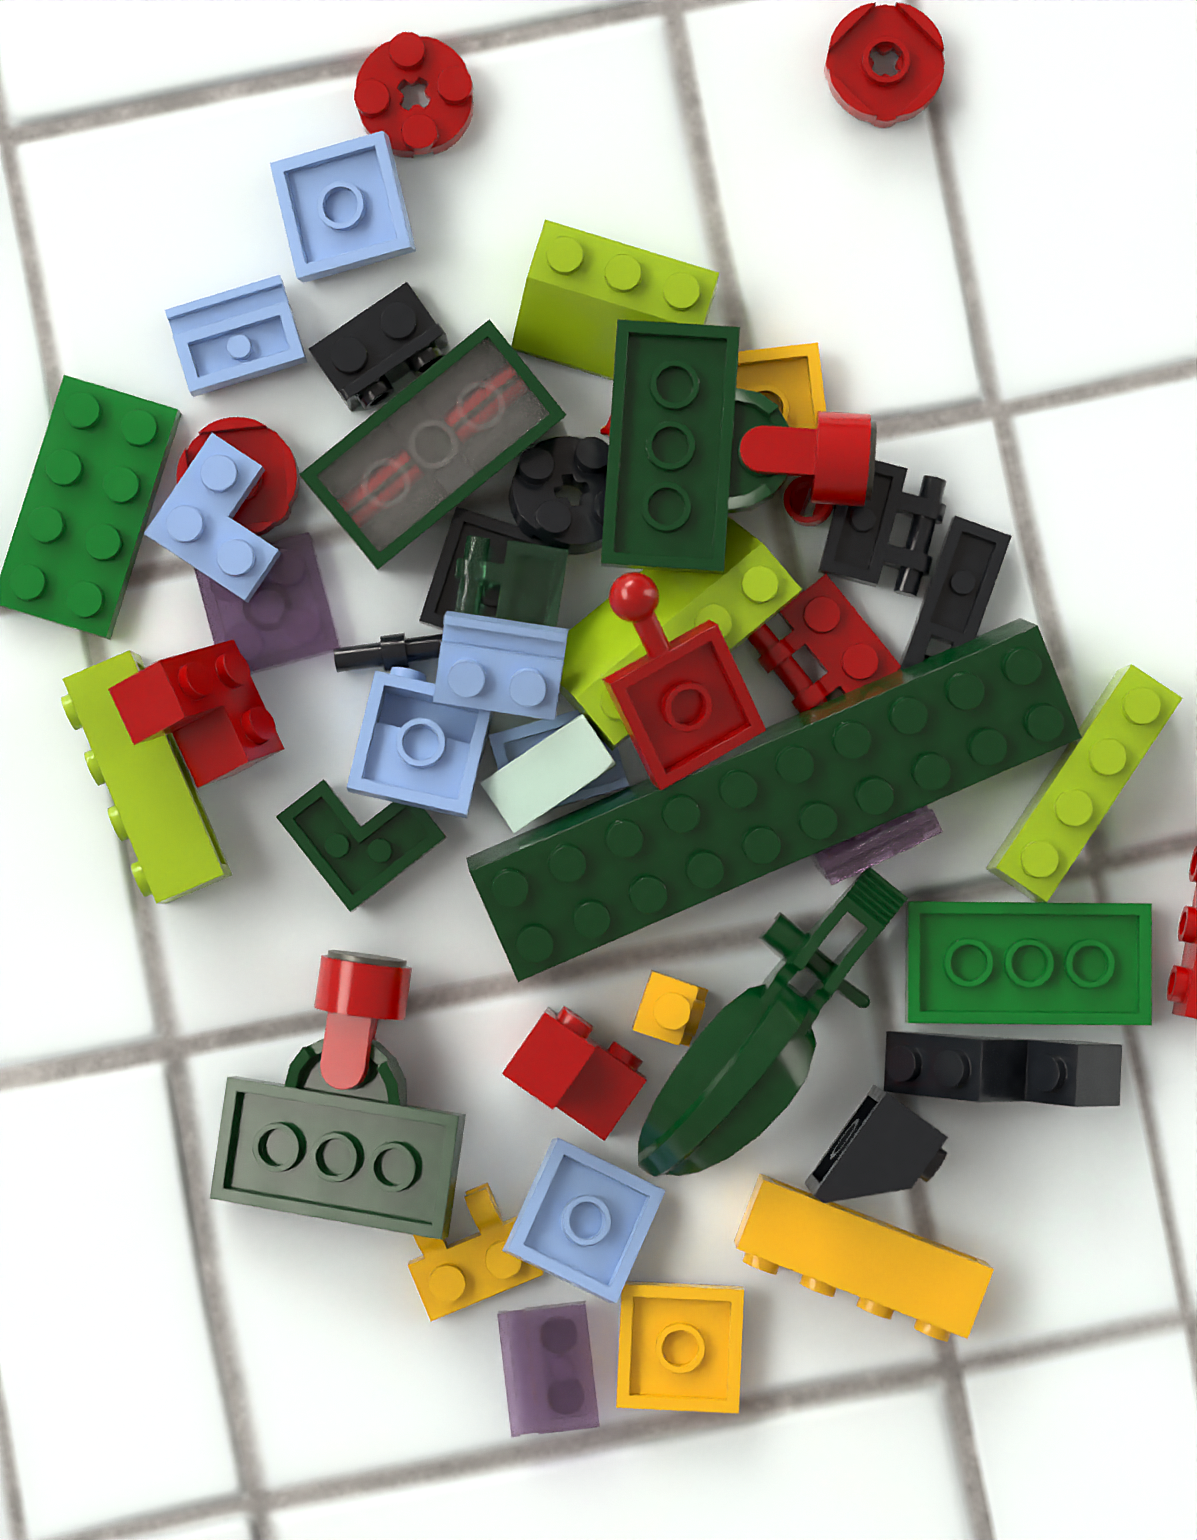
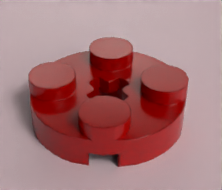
[824,2,945,128]
[354,32,474,158]
[176,417,300,536]

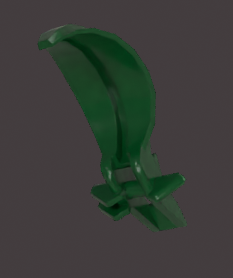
[638,866,908,1177]

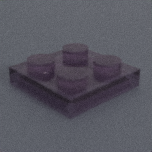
[194,532,341,674]

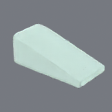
[481,714,616,833]

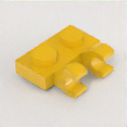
[408,1182,544,1321]

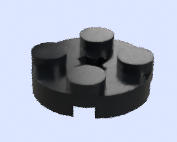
[509,436,609,555]

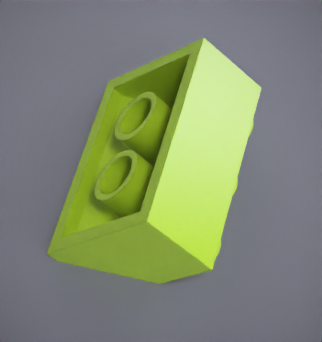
[511,219,719,381]

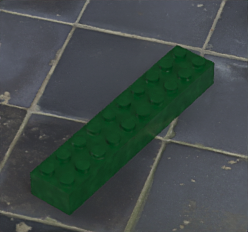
[466,618,1082,982]

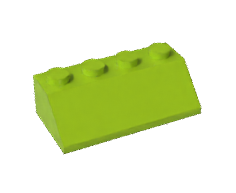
[560,516,802,751]

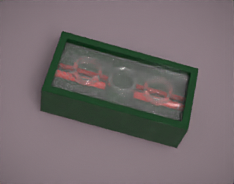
[299,319,566,571]

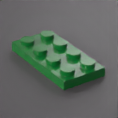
[0,375,182,640]
[905,901,1152,1026]

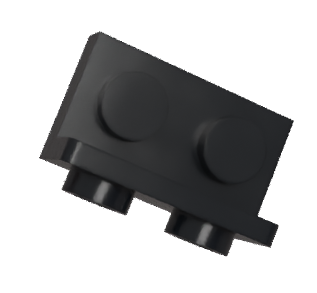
[309,282,449,412]

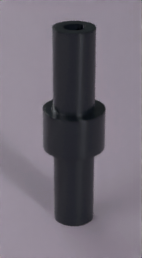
[333,633,443,672]

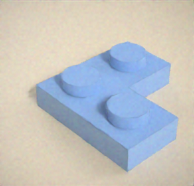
[144,433,281,603]

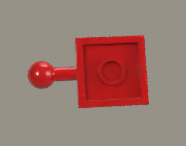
[602,572,766,790]

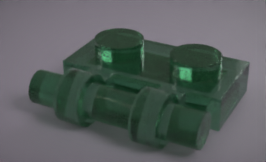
[454,536,569,627]

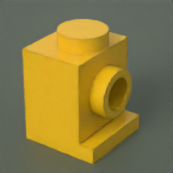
[632,970,708,1047]

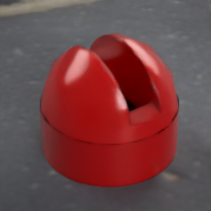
[783,476,834,527]

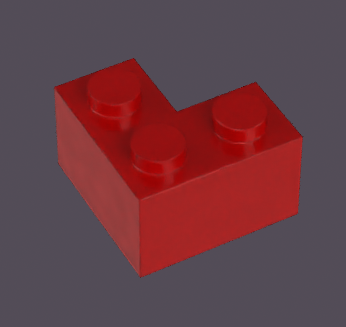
[108,639,284,788]
[502,1006,647,1141]

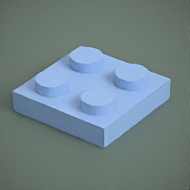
[270,131,416,283]
[502,1138,666,1303]

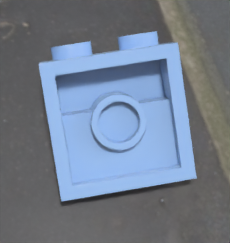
[346,667,494,819]

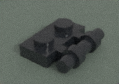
[818,460,946,598]

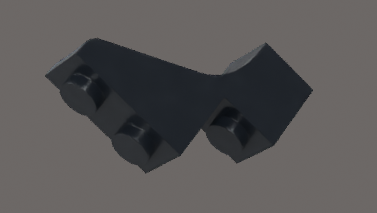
[884,1031,1122,1107]

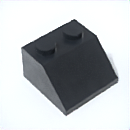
[805,1085,948,1203]

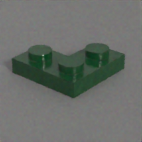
[276,779,447,912]

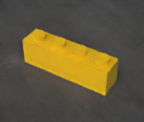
[734,1174,994,1342]

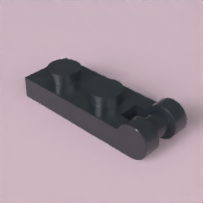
[897,515,1012,671]

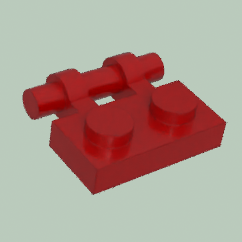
[747,574,901,713]

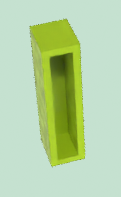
[61,650,232,904]
[985,664,1183,902]

